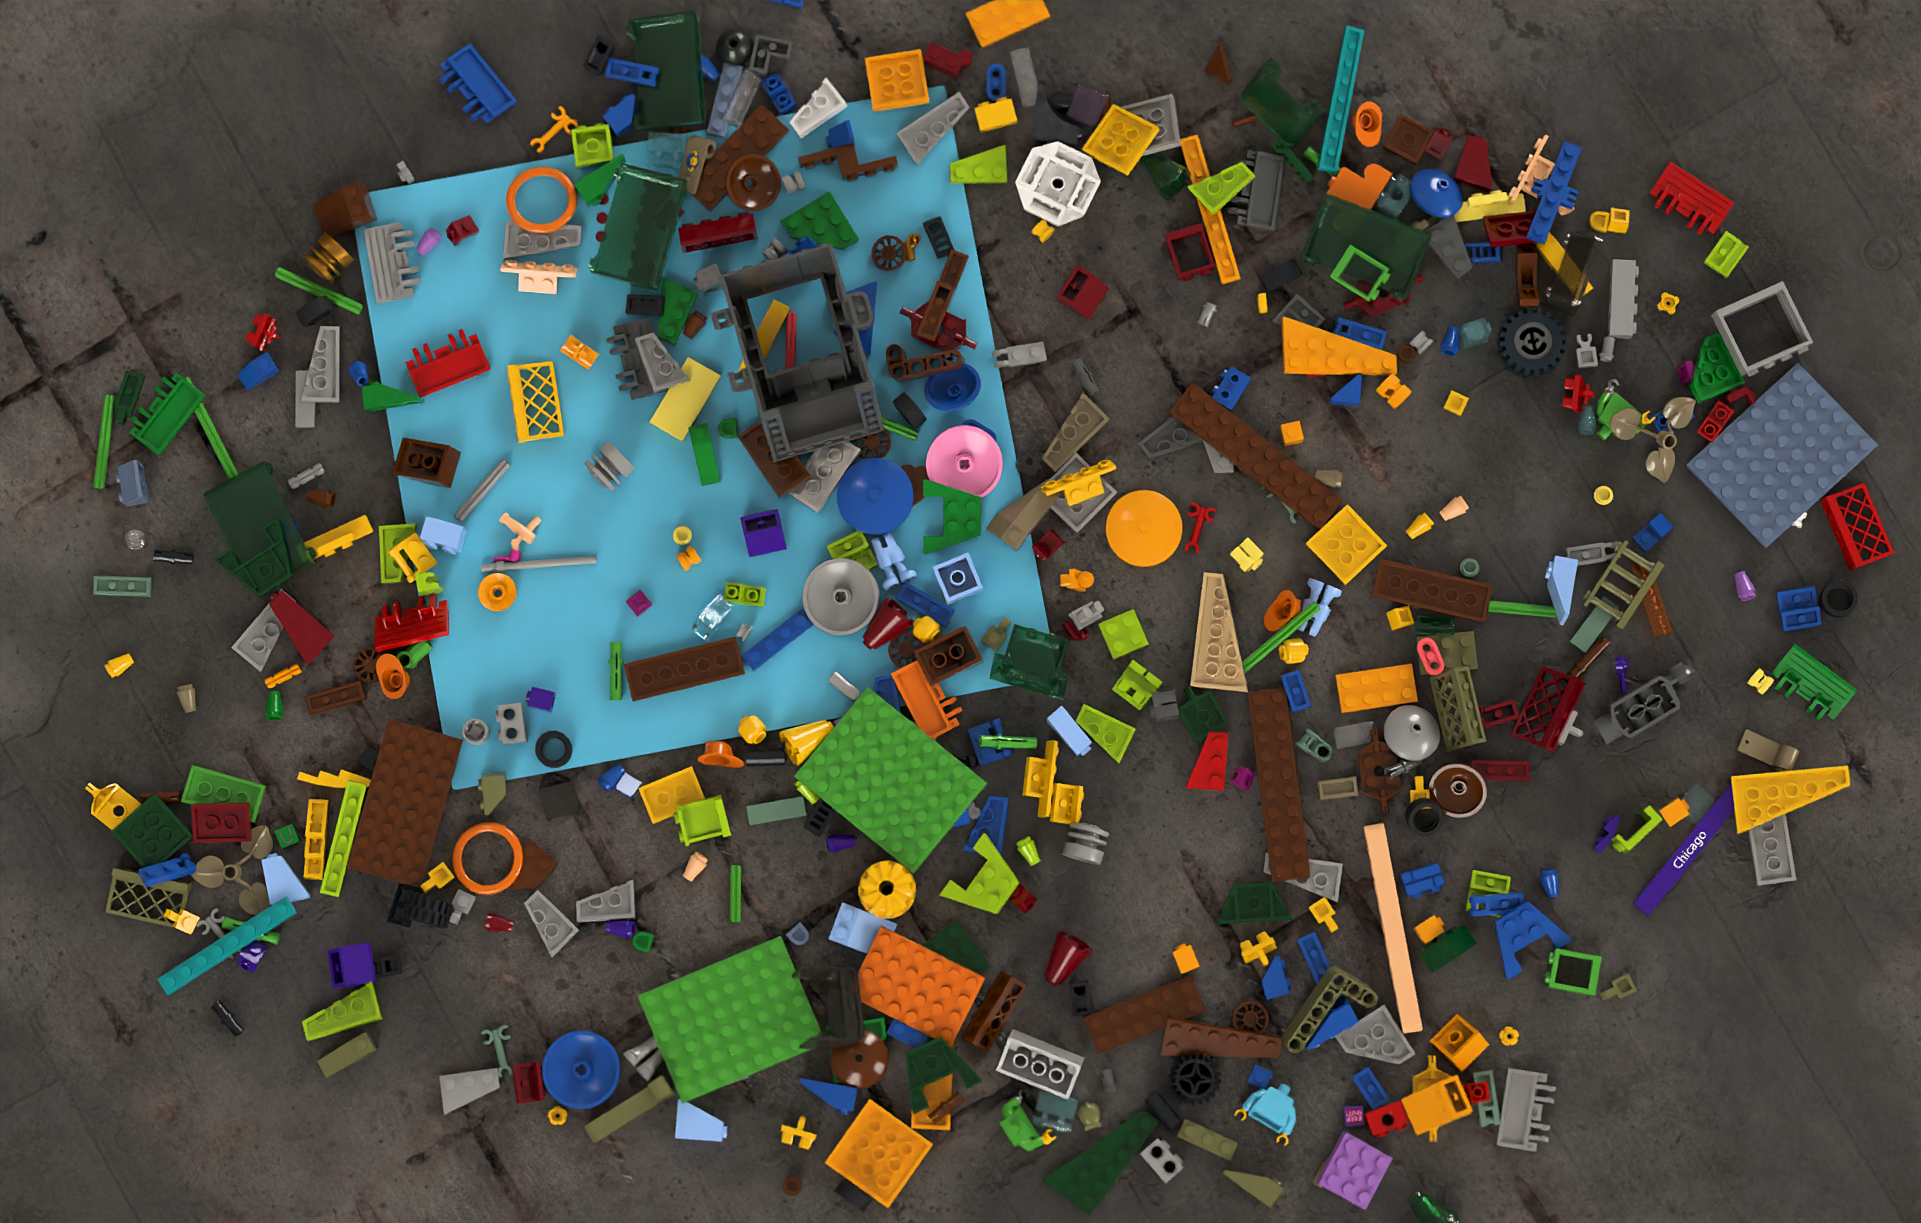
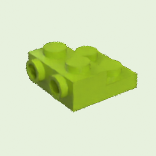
[571,123,614,168]

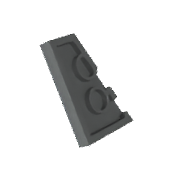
[1422,216,1473,280]

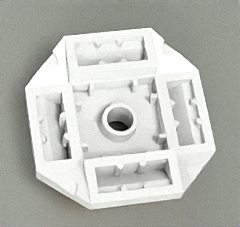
[1015,141,1101,226]

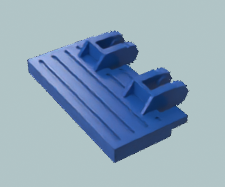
[439,44,517,124]

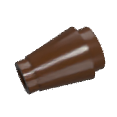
[683,310,708,339]
[306,489,336,508]

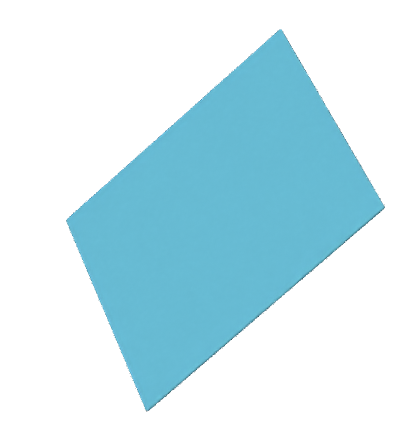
[355,86,1057,790]

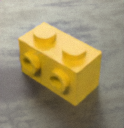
[975,97,1017,133]

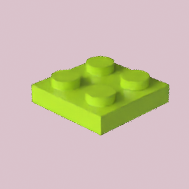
[1098,609,1149,660]

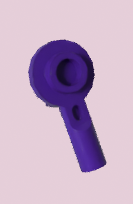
[1615,655,1629,694]

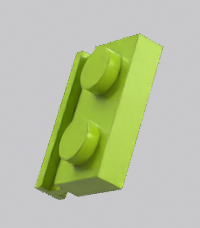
[1704,231,1749,278]

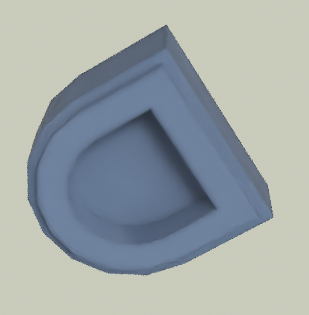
[786,922,809,945]

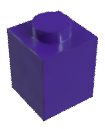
[525,687,556,713]

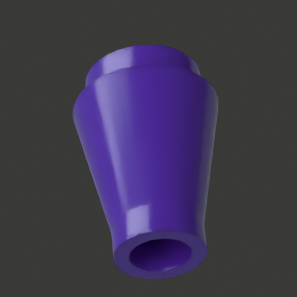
[826,834,855,853]
[606,919,636,939]

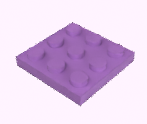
[1316,1131,1392,1210]

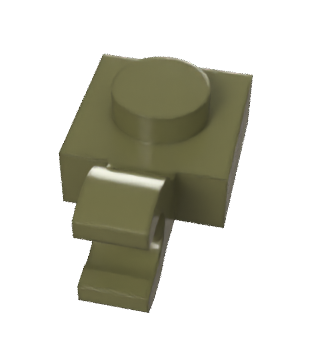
[981,617,1011,652]
[1600,974,1637,1000]

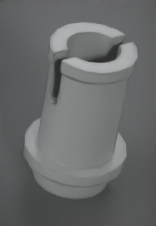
[1197,302,1217,328]
[1599,337,1616,362]

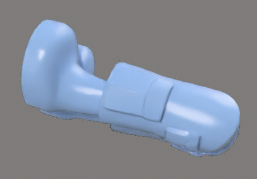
[871,532,917,590]
[1297,578,1342,637]

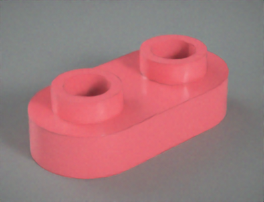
[1417,638,1444,675]

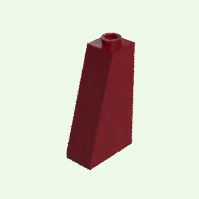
[269,590,334,665]

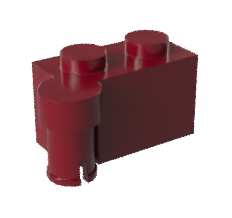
[923,42,973,79]
[1478,699,1520,730]

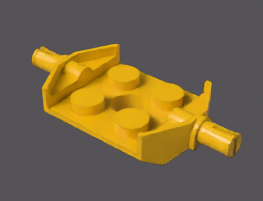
[85,783,141,830]
[1413,1055,1452,1142]

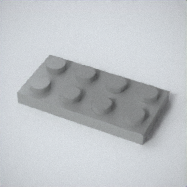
[788,441,862,514]
[1748,814,1796,886]

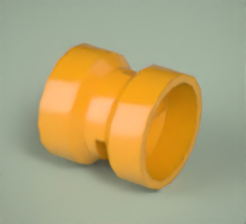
[675,545,701,571]

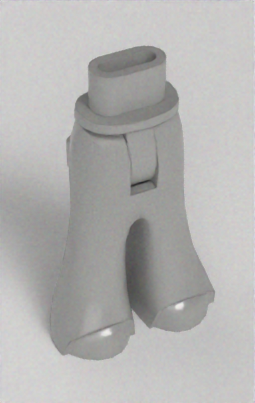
[623,1035,664,1081]

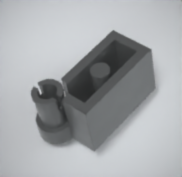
[1149,689,1179,722]

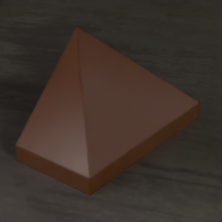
[1205,43,1232,84]

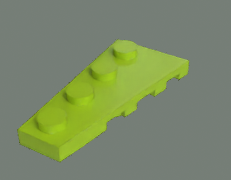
[302,982,382,1041]

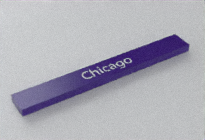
[1633,785,1734,916]

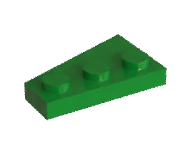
[658,278,699,346]

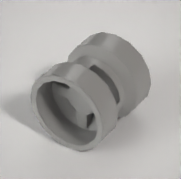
[782,171,806,195]
[761,238,788,260]

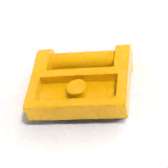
[387,532,437,583]

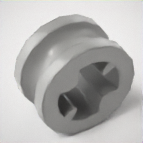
[736,622,753,641]

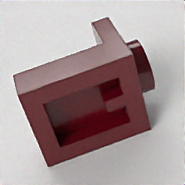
[1424,128,1454,160]

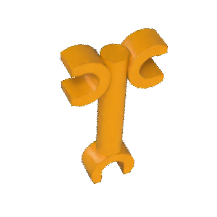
[530,106,578,153]

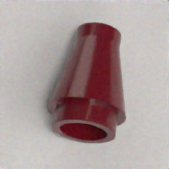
[484,912,513,932]

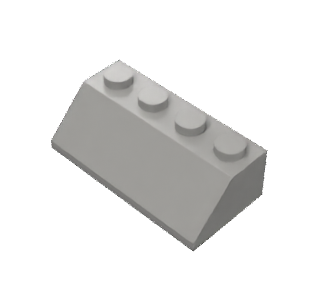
[996,1029,1084,1099]

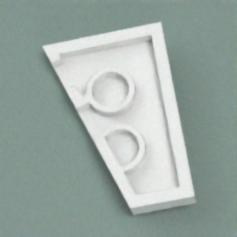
[790,78,848,138]

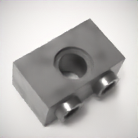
[694,264,723,296]

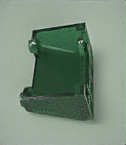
[1241,57,1326,146]

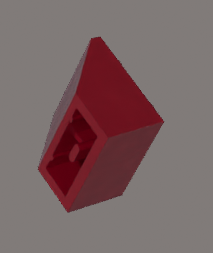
[1057,265,1109,320]

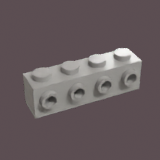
[1607,259,1639,339]

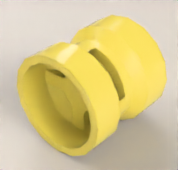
[1747,668,1774,695]

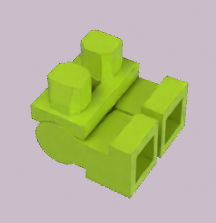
[1112,660,1163,711]

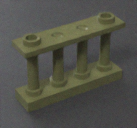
[1582,540,1664,630]

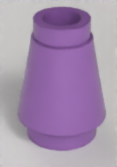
[415,227,442,256]
[1734,571,1756,601]

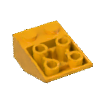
[1401,1075,1472,1136]

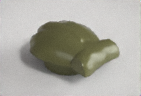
[1078,1102,1101,1131]

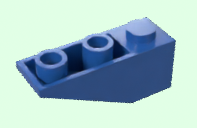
[1306,996,1359,1050]

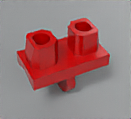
[245,314,279,352]
[1562,375,1595,413]

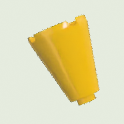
[779,720,834,766]

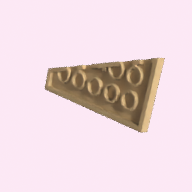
[1190,572,1248,692]

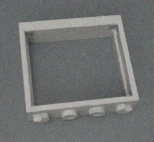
[1711,281,1813,377]

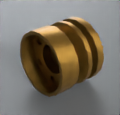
[303,232,354,283]

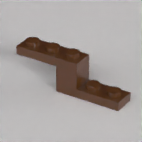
[798,143,898,182]
[917,249,969,342]

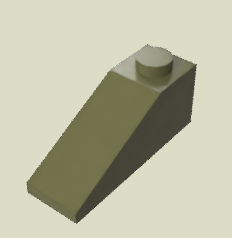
[317,1032,378,1078]
[1222,1170,1284,1208]

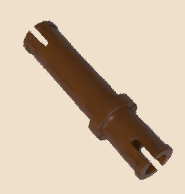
[1564,636,1611,683]

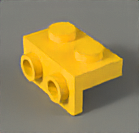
[1050,783,1084,825]

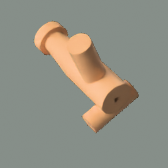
[499,513,541,551]

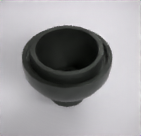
[716,29,754,66]

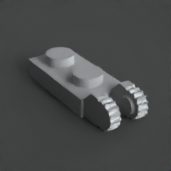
[992,342,1047,368]
[1565,542,1621,567]

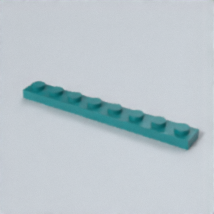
[1317,26,1364,174]
[158,897,297,996]

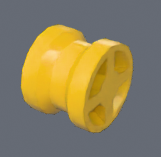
[1032,219,1055,243]

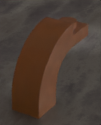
[1516,244,1540,307]

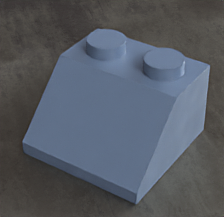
[116,460,149,506]

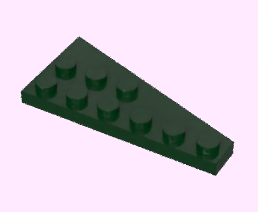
[1043,1110,1159,1215]

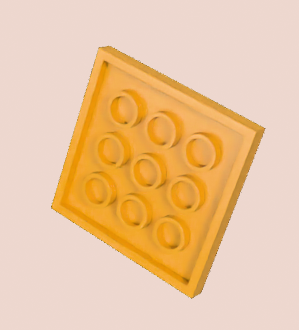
[825,1099,933,1208]

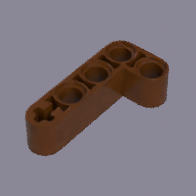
[886,344,965,382]

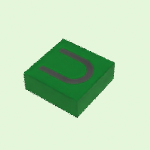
[275,824,300,849]

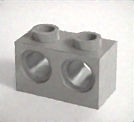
[495,703,527,745]
[1140,1138,1183,1183]

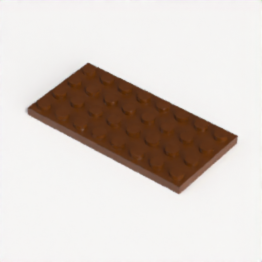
[346,719,463,888]

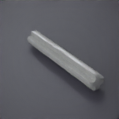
[454,459,510,522]

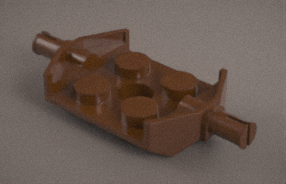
[1357,728,1402,814]

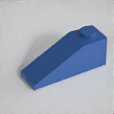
[799,1078,858,1115]

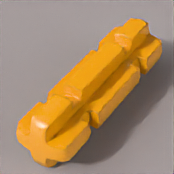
[265,663,301,688]

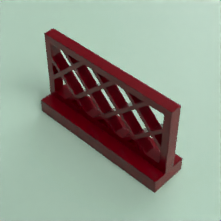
[1511,666,1586,753]

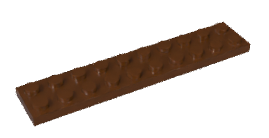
[1169,382,1343,531]
[1247,687,1311,882]

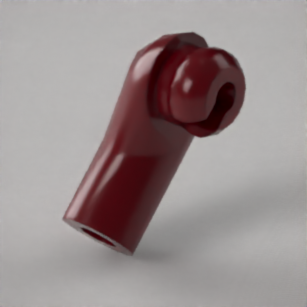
[1062,620,1090,641]

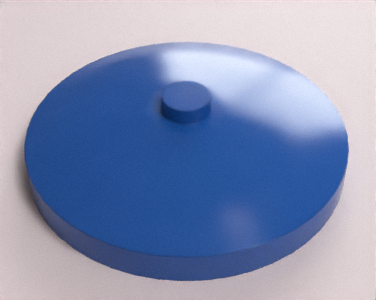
[837,458,914,535]
[542,1031,621,1109]

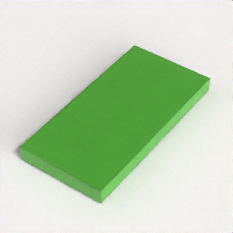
[181,765,266,823]

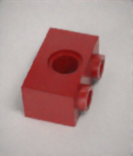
[1364,1100,1409,1138]

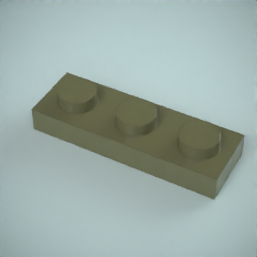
[1177,1119,1238,1161]

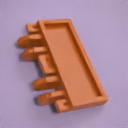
[890,660,963,739]

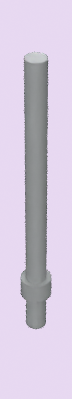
[481,556,597,573]

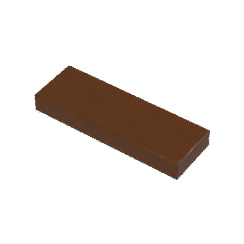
[305,680,366,715]

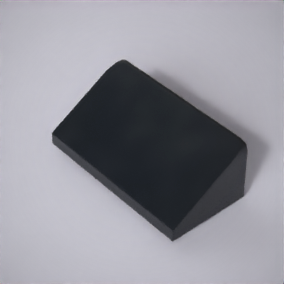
[387,884,421,928]

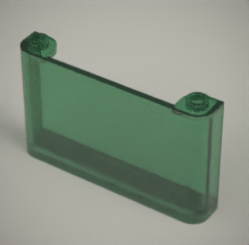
[626,10,705,132]
[588,163,688,291]
[1300,193,1433,301]
[203,461,317,594]

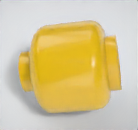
[913,616,942,644]
[1279,638,1309,664]
[738,715,766,744]

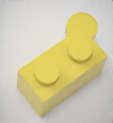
[1230,537,1264,572]

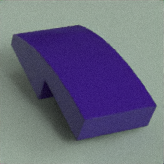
[1594,814,1620,853]

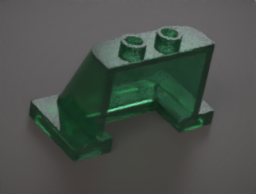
[989,624,1070,700]

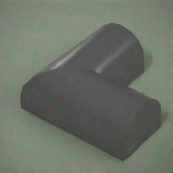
[748,34,793,76]

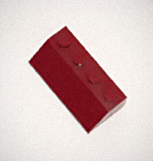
[678,212,758,254]

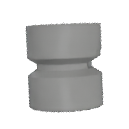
[462,719,490,746]

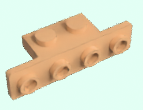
[1509,135,1555,205]
[500,260,578,294]

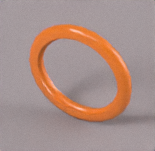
[506,167,578,233]
[452,822,523,895]

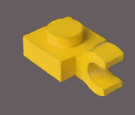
[1409,776,1430,809]
[420,862,455,893]
[1309,897,1338,933]
[164,909,200,935]

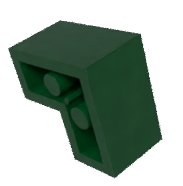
[1419,925,1477,973]

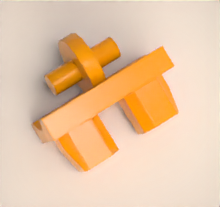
[560,335,599,370]
[1060,569,1094,592]

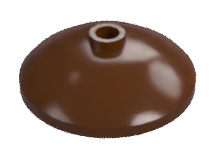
[725,154,781,211]
[1429,762,1487,818]
[830,1030,889,1088]

